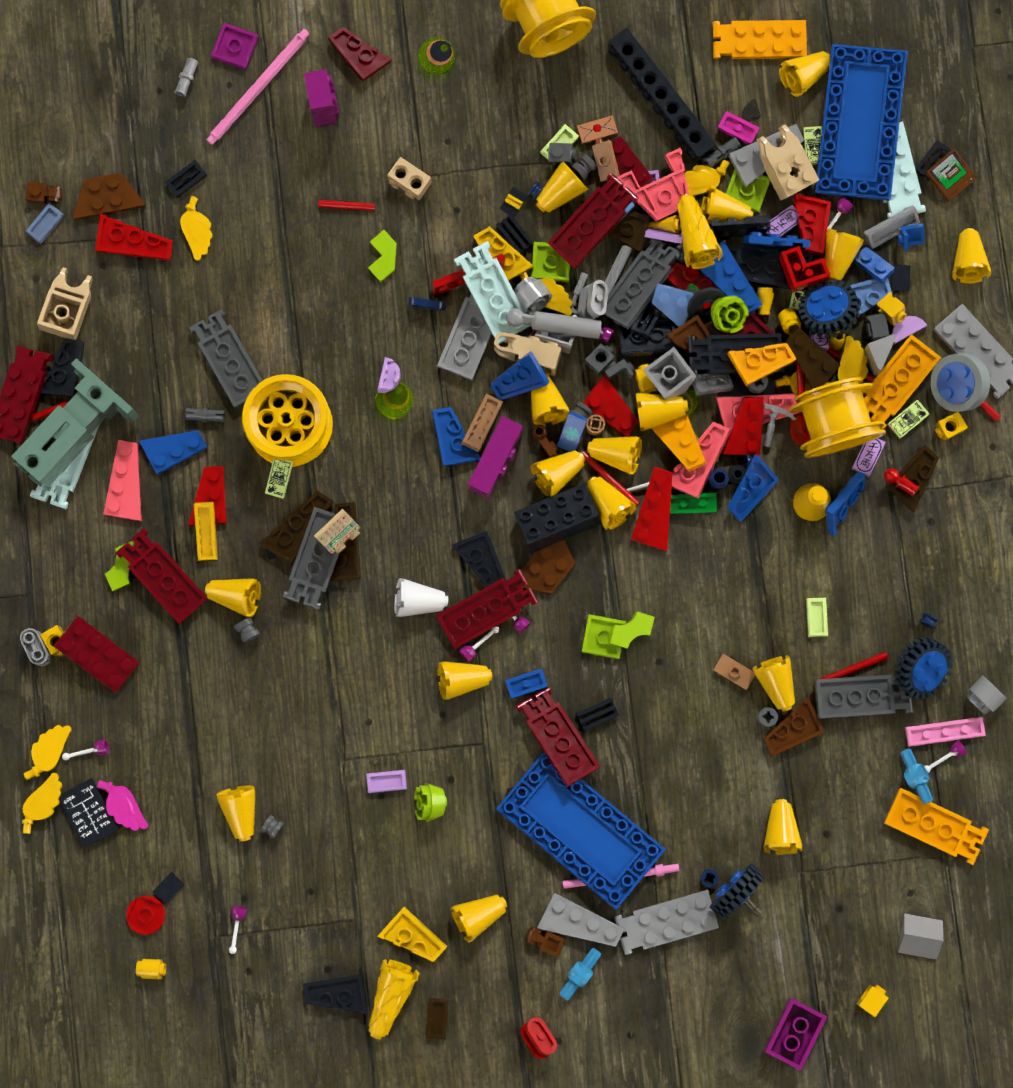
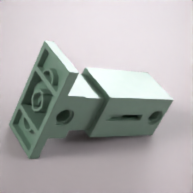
[11,358,139,488]

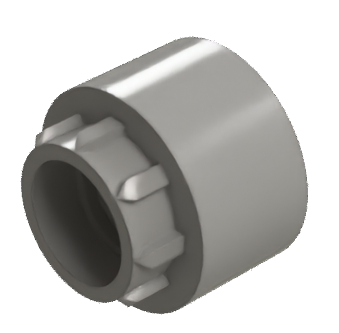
[514,277,552,315]
[967,675,1007,714]

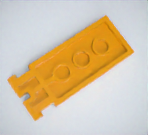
[713,20,807,59]
[864,334,941,430]
[884,788,989,865]

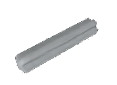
[605,245,631,295]

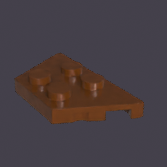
[73,173,146,221]
[521,540,575,594]

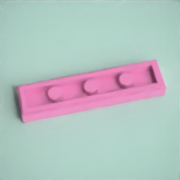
[905,717,986,747]

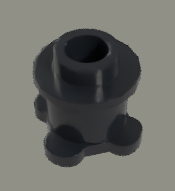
[727,465,746,486]

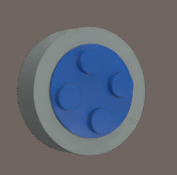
[931,353,990,412]

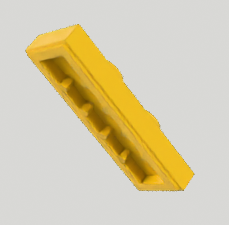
[194,502,218,560]

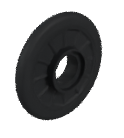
[687,287,725,324]

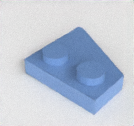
[652,283,694,327]

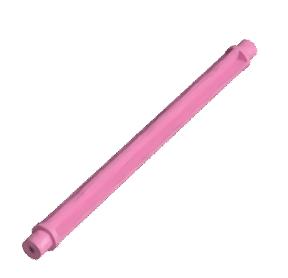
[206,29,310,145]

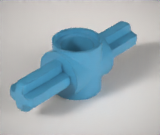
[901,749,933,804]
[559,948,601,1000]

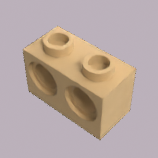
[388,157,432,200]

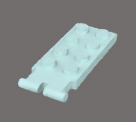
[883,121,926,218]
[454,241,531,343]
[30,424,100,509]

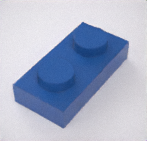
[853,247,895,284]
[505,668,548,699]

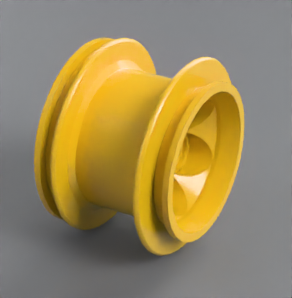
[500,0,596,58]
[242,374,333,467]
[789,377,886,458]

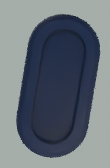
[408,297,446,311]

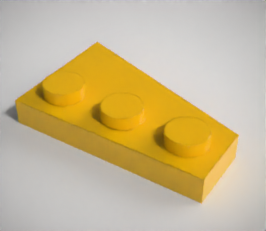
[474,226,534,281]
[377,907,447,962]

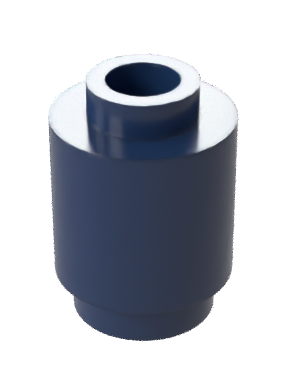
[708,469,729,490]

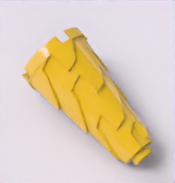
[677,194,723,269]
[368,959,420,1039]

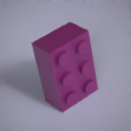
[304,69,340,127]
[763,997,827,1071]

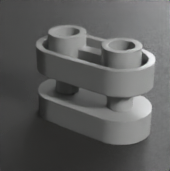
[578,280,609,319]
[20,628,52,666]

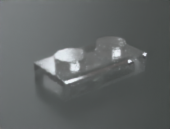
[692,373,734,396]

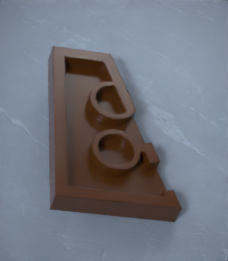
[665,315,711,357]
[763,697,825,757]

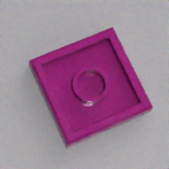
[211,23,259,70]

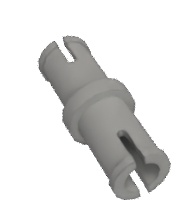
[174,58,198,97]

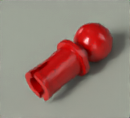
[884,468,919,497]

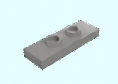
[864,205,920,249]

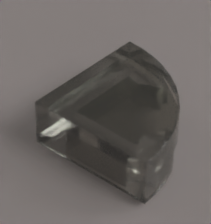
[742,99,761,121]

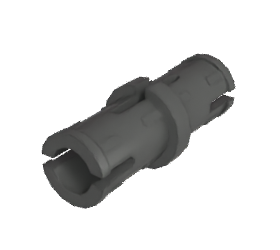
[704,137,741,168]
[185,407,225,423]

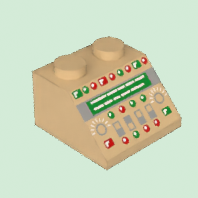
[314,509,361,554]

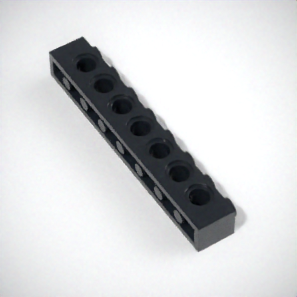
[608,28,717,163]

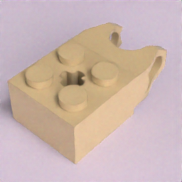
[757,125,819,200]
[37,267,93,340]
[494,332,561,377]

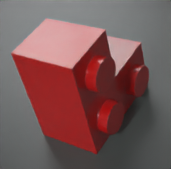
[779,246,830,293]

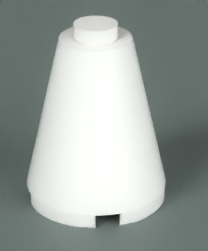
[394,578,448,617]

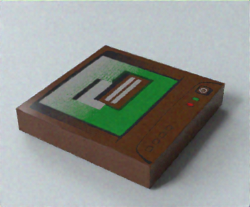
[925,148,977,202]

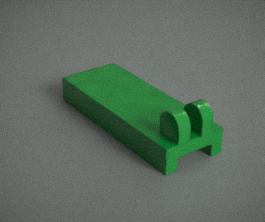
[670,493,717,515]

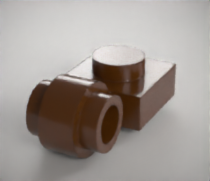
[25,181,63,204]
[532,425,558,458]
[525,926,565,957]

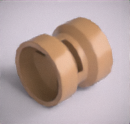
[586,415,605,436]

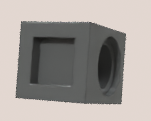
[585,344,615,376]

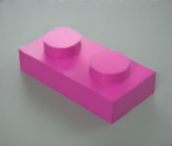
[717,111,759,145]

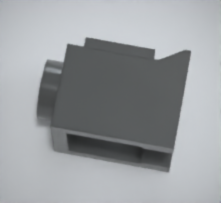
[864,313,889,342]

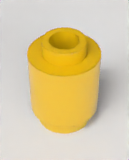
[778,308,801,335]
[136,959,166,979]

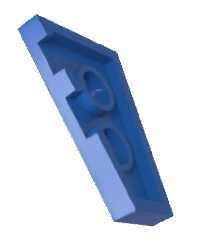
[743,232,810,248]
[490,351,549,400]
[432,407,481,467]
[139,430,208,475]
[727,454,779,522]
[826,471,866,536]

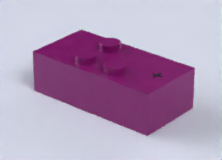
[468,416,523,500]

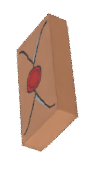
[577,115,618,145]

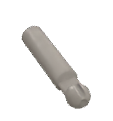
[506,308,601,339]

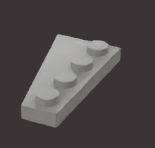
[729,124,804,188]
[537,893,625,947]

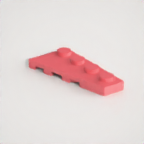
[716,394,800,430]
[672,422,731,499]
[103,440,142,522]

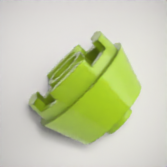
[710,296,749,333]
[414,783,447,822]

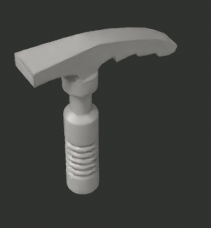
[570,272,588,316]
[763,403,796,447]

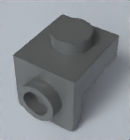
[548,143,577,167]
[604,359,635,380]

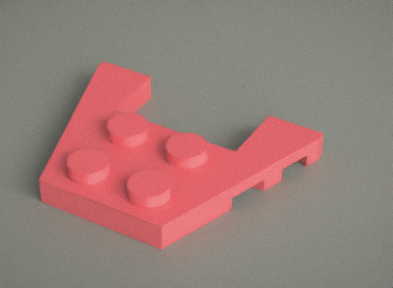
[617,148,689,222]

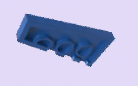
[700,241,762,314]

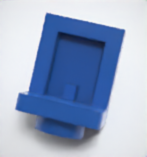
[897,223,925,251]

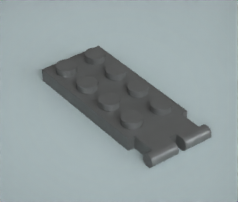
[603,238,683,330]
[189,309,263,409]
[283,507,339,610]
[814,675,913,719]

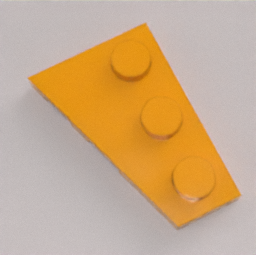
[727,343,796,386]
[652,412,707,472]

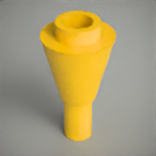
[648,215,681,234]

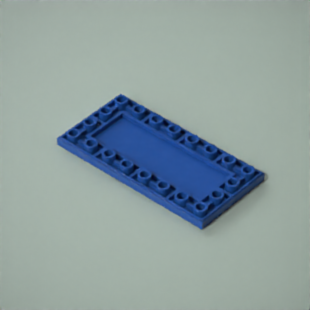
[815,44,908,201]
[496,752,666,910]

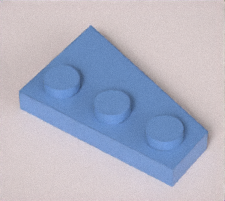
[850,278,892,318]

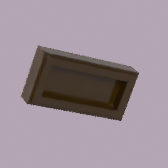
[426,997,449,1039]

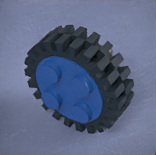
[798,279,860,338]
[894,637,953,699]
[709,863,765,920]

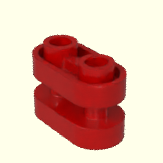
[520,1017,557,1059]

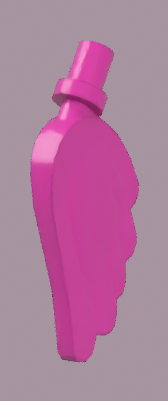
[97,780,148,831]

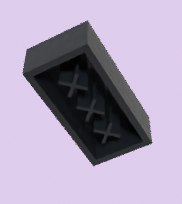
[514,483,601,553]

